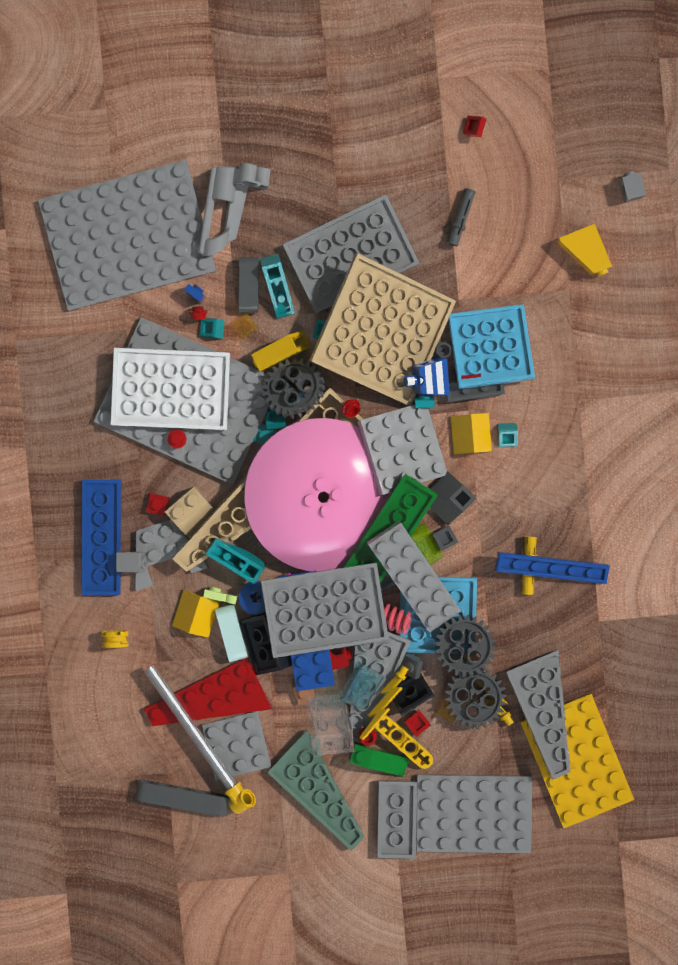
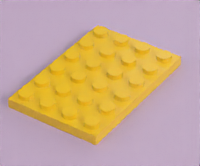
[520,693,634,828]

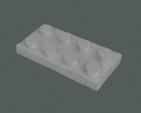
[377,780,417,859]

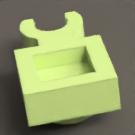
[203,586,238,604]

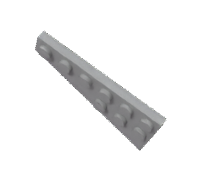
[348,630,411,744]

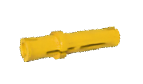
[521,536,537,595]

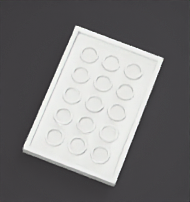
[111,348,230,430]

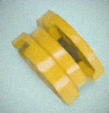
[101,630,129,648]

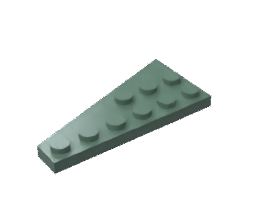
[267,730,364,851]

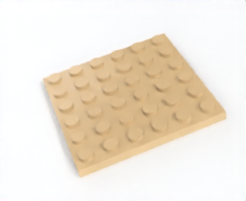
[309,253,456,406]

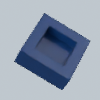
[184,284,205,303]

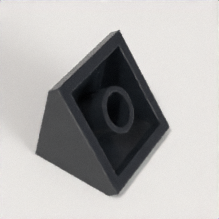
[392,674,434,716]

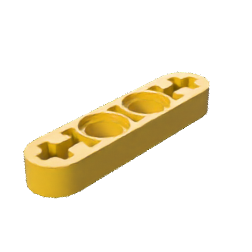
[375,714,433,769]

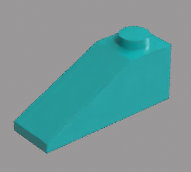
[260,254,295,319]
[205,538,265,584]

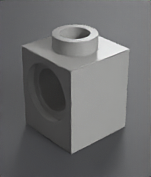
[619,171,646,202]
[116,552,147,572]

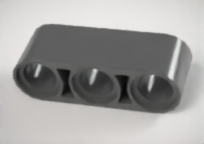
[239,257,259,313]

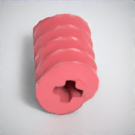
[384,604,411,635]

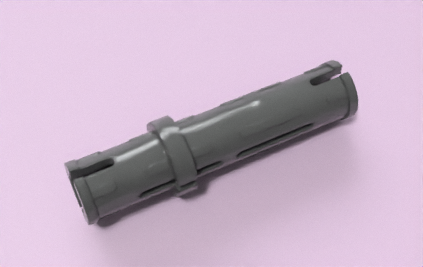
[446,188,476,247]

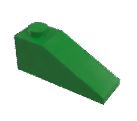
[349,742,409,777]

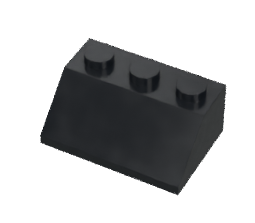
[239,612,292,675]

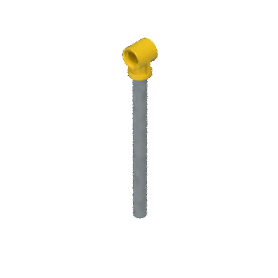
[144,665,256,814]

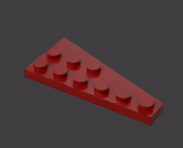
[144,658,273,726]

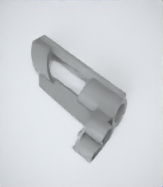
[199,163,271,256]

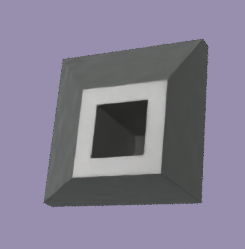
[430,471,476,525]

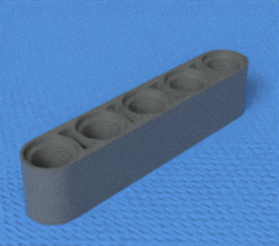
[135,780,230,817]

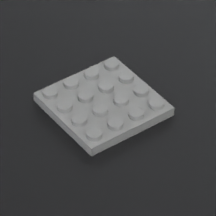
[357,405,447,496]

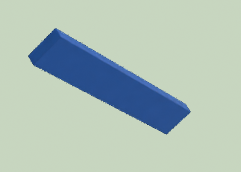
[495,551,610,584]

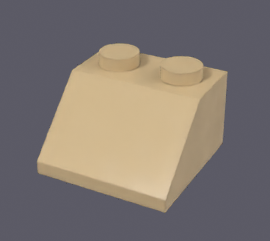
[165,486,215,539]

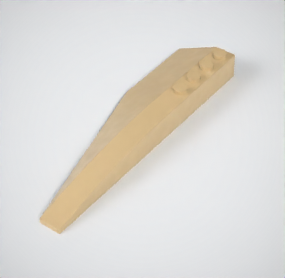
[172,387,363,572]

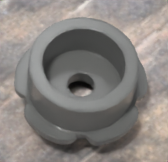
[434,342,453,359]

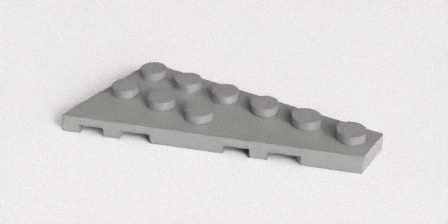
[505,650,571,780]

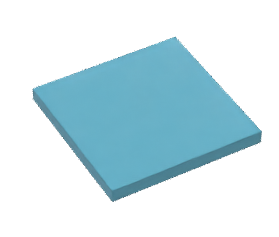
[448,304,535,389]
[399,577,477,654]

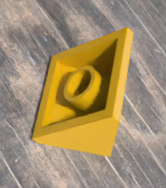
[450,413,492,454]
[172,589,220,637]

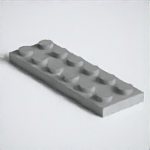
[367,521,461,633]

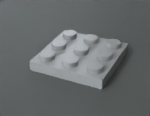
[202,711,272,781]

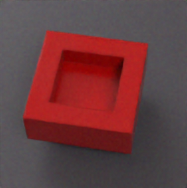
[462,115,486,137]
[146,493,169,516]
[404,709,431,737]

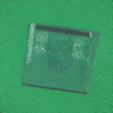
[339,661,384,709]

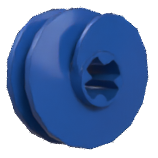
[239,581,266,615]

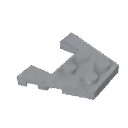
[135,520,208,591]

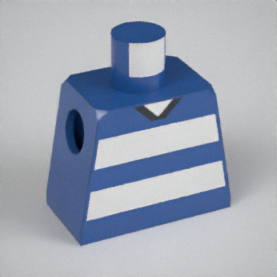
[403,357,450,395]

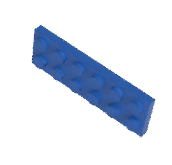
[82,480,122,595]
[278,570,335,691]

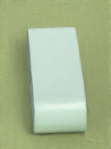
[215,604,248,662]

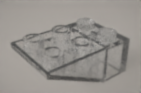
[307,693,354,756]

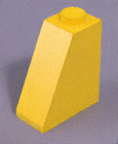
[557,223,612,277]
[251,330,312,371]

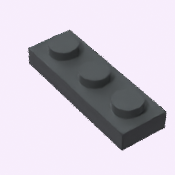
[447,382,505,403]

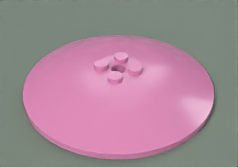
[244,418,393,572]

